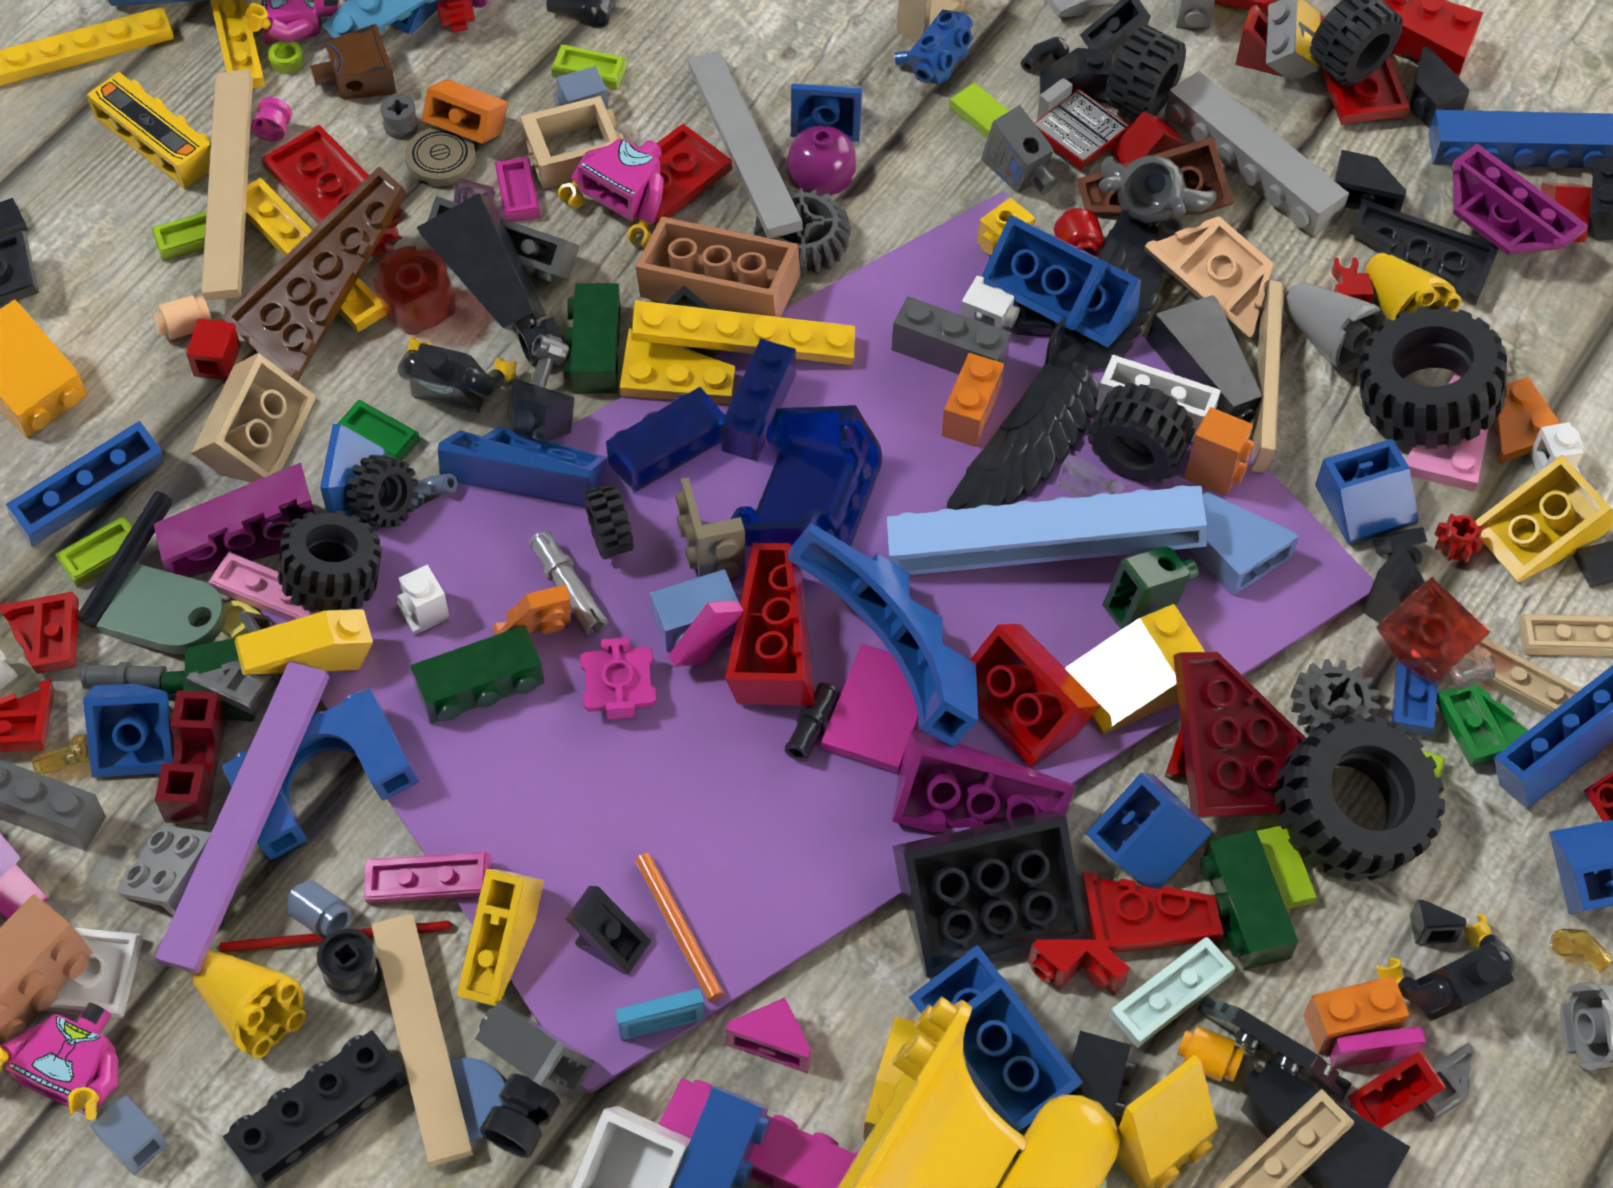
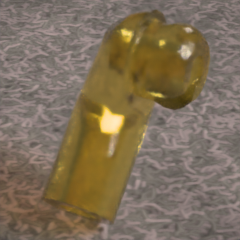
[32,734,90,775]
[1550,929,1613,973]

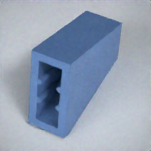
[1188,492,1299,596]

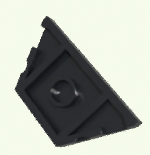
[1196,996,1352,1099]

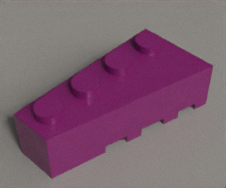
[154,462,315,577]

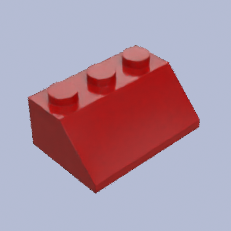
[970,624,1101,767]

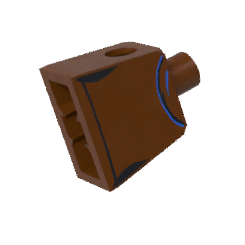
[310,24,396,99]

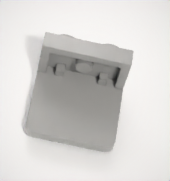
[118,825,211,916]

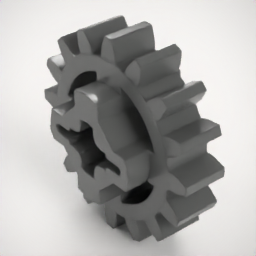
[1290,659,1380,735]

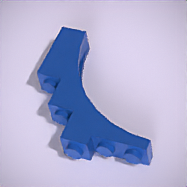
[788,523,978,748]

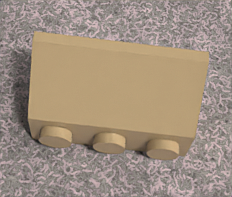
[191,353,317,482]

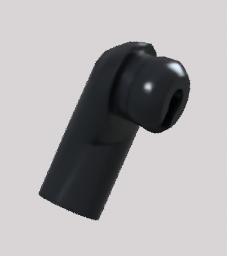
[1020,36,1070,73]

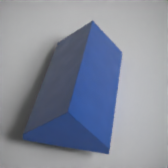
[981,215,1142,347]
[438,426,608,507]
[909,945,1084,1133]

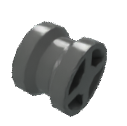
[380,94,418,139]

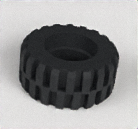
[1359,306,1507,449]
[1275,714,1446,882]

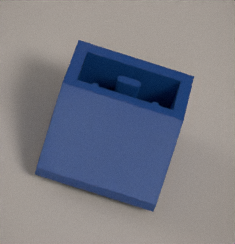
[1315,439,1419,545]
[1085,772,1213,889]
[1549,820,1613,914]

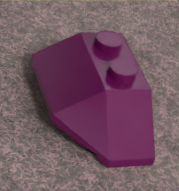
[1452,144,1588,255]

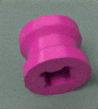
[251,97,293,142]

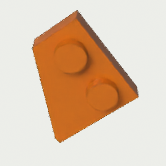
[1495,377,1561,463]
[493,584,571,635]

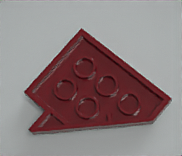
[1173,652,1306,818]

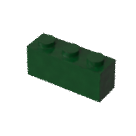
[564,283,621,394]
[410,625,545,724]
[1200,829,1298,970]

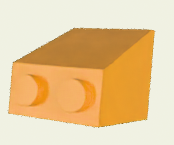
[0,299,87,438]

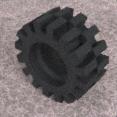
[346,454,418,528]
[583,483,634,559]

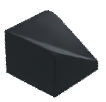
[1409,899,1467,945]

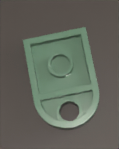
[96,563,227,654]

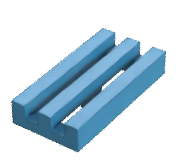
[615,988,705,1040]

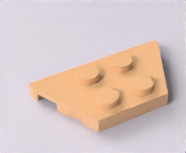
[1144,216,1273,341]

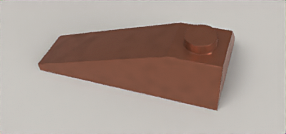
[1076,136,1233,215]

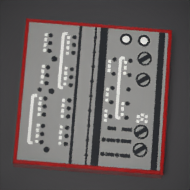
[1034,89,1130,170]

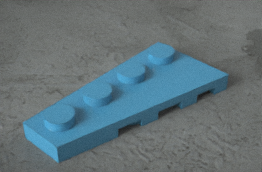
[322,0,435,38]

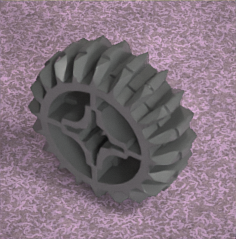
[754,187,851,277]

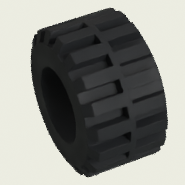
[1309,0,1403,86]
[1105,25,1186,119]
[1088,383,1195,482]
[278,510,382,613]

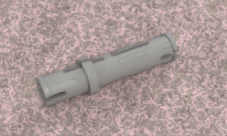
[529,530,608,635]

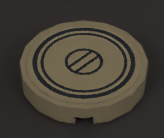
[405,127,476,187]

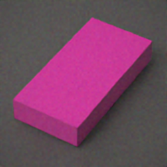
[495,157,540,222]
[668,601,744,667]
[1329,1026,1426,1068]

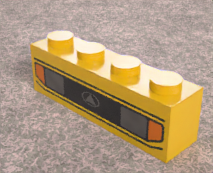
[86,72,211,190]

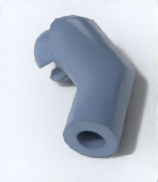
[411,473,458,509]

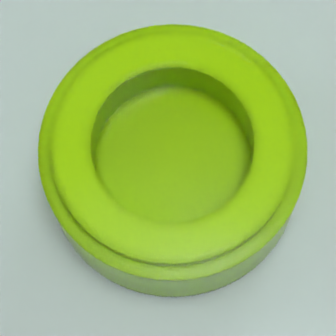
[268,41,304,74]

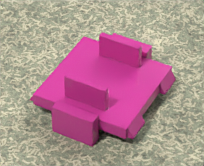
[580,637,656,720]

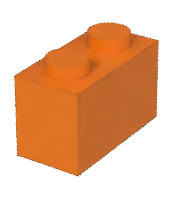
[422,79,508,144]
[941,353,1004,447]
[1184,407,1255,496]
[1303,976,1410,1054]

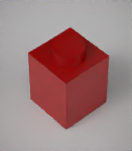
[186,319,241,380]

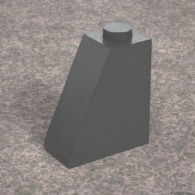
[475,1001,595,1099]

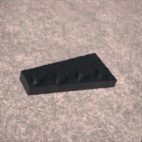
[1349,199,1499,306]

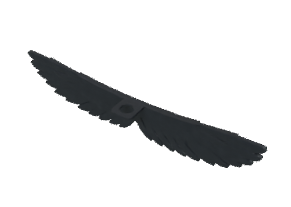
[947,210,1163,510]

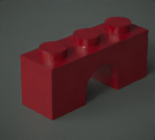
[155,690,227,825]

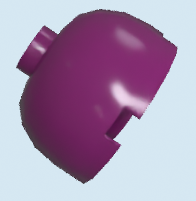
[787,125,857,196]

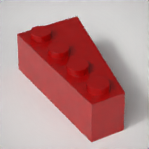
[1382,0,1484,78]
[725,543,815,706]

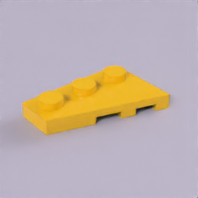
[620,328,735,405]

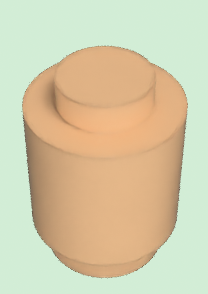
[153,295,212,341]

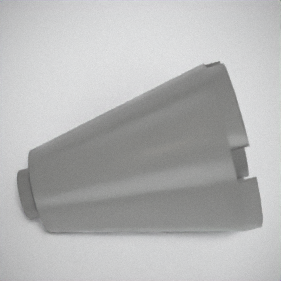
[1284,282,1387,373]
[1560,982,1613,1071]

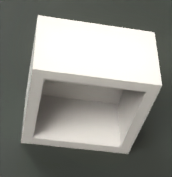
[571,1106,691,1188]

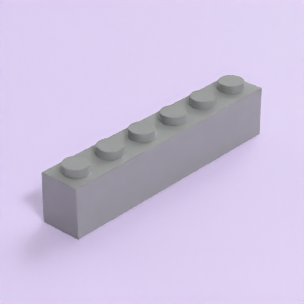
[1165,71,1349,237]

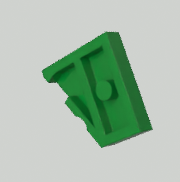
[1436,682,1528,767]

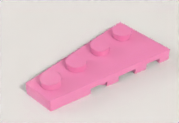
[1405,372,1488,492]

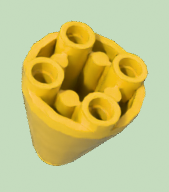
[1365,253,1462,321]
[190,950,306,1059]

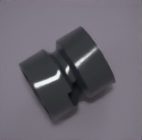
[317,928,381,1004]
[480,1074,560,1158]

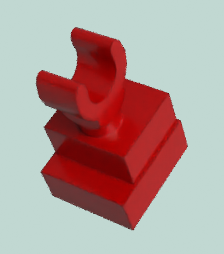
[1331,257,1374,303]

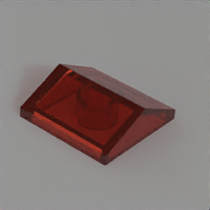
[1376,577,1490,685]

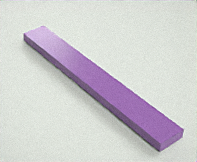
[155,661,330,975]

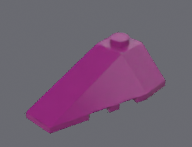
[892,730,1075,832]

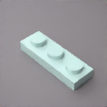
[1109,936,1236,1048]

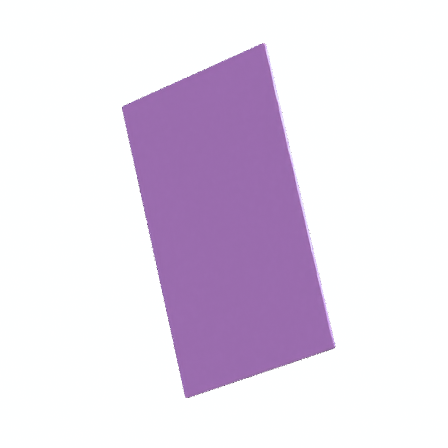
[259,193,1374,1093]

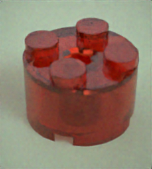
[373,246,456,335]

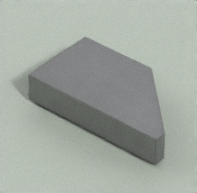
[186,660,275,715]
[1418,1042,1473,1123]

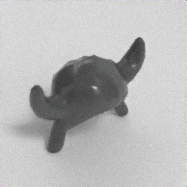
[1099,155,1217,225]

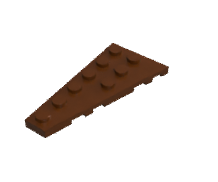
[222,167,407,382]

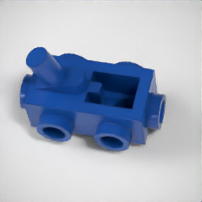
[894,9,974,85]

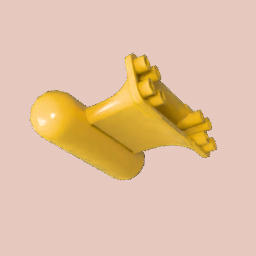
[837,997,1120,1188]

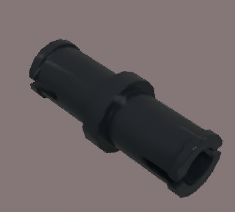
[784,682,840,762]

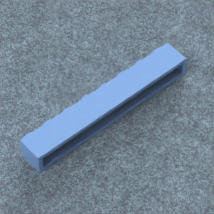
[887,485,1207,575]

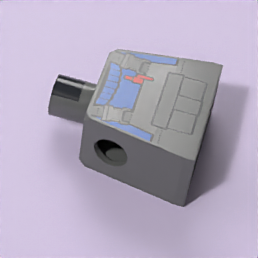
[981,105,1057,194]

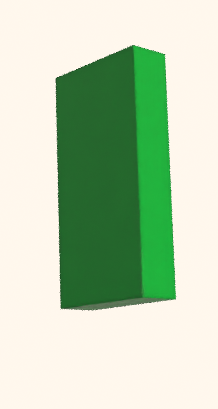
[337,399,420,460]

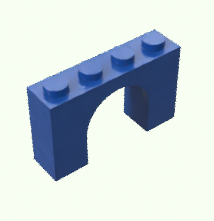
[221,688,420,860]

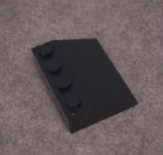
[892,810,1088,978]

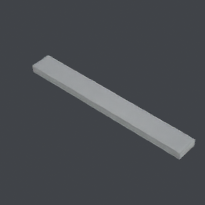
[688,51,803,238]

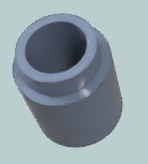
[287,880,351,937]

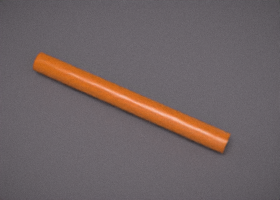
[635,853,724,1003]

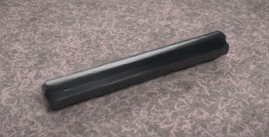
[77,491,173,628]

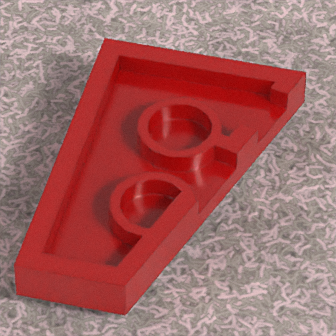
[1081,871,1223,953]

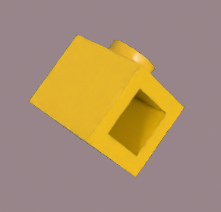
[977,197,1036,255]

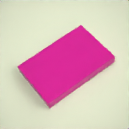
[821,643,919,774]

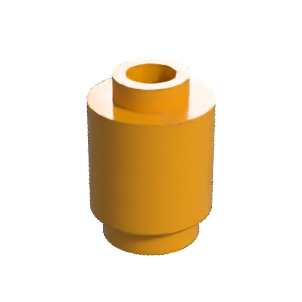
[1176,1025,1245,1082]

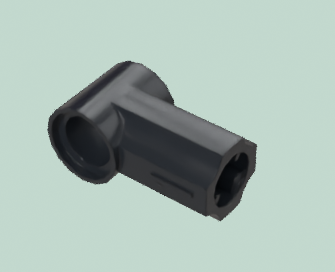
[546,0,617,28]

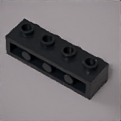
[222,1030,407,1188]

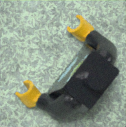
[397,336,517,413]
[1376,913,1516,1022]

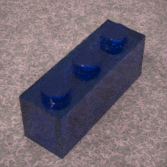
[721,339,796,462]
[606,387,727,494]

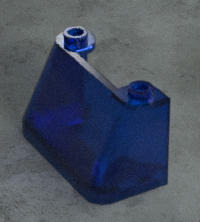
[731,405,882,547]

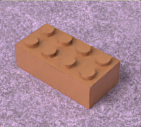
[635,217,801,317]
[0,894,93,1045]

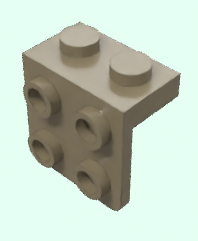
[675,477,746,579]

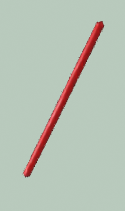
[216,920,454,953]

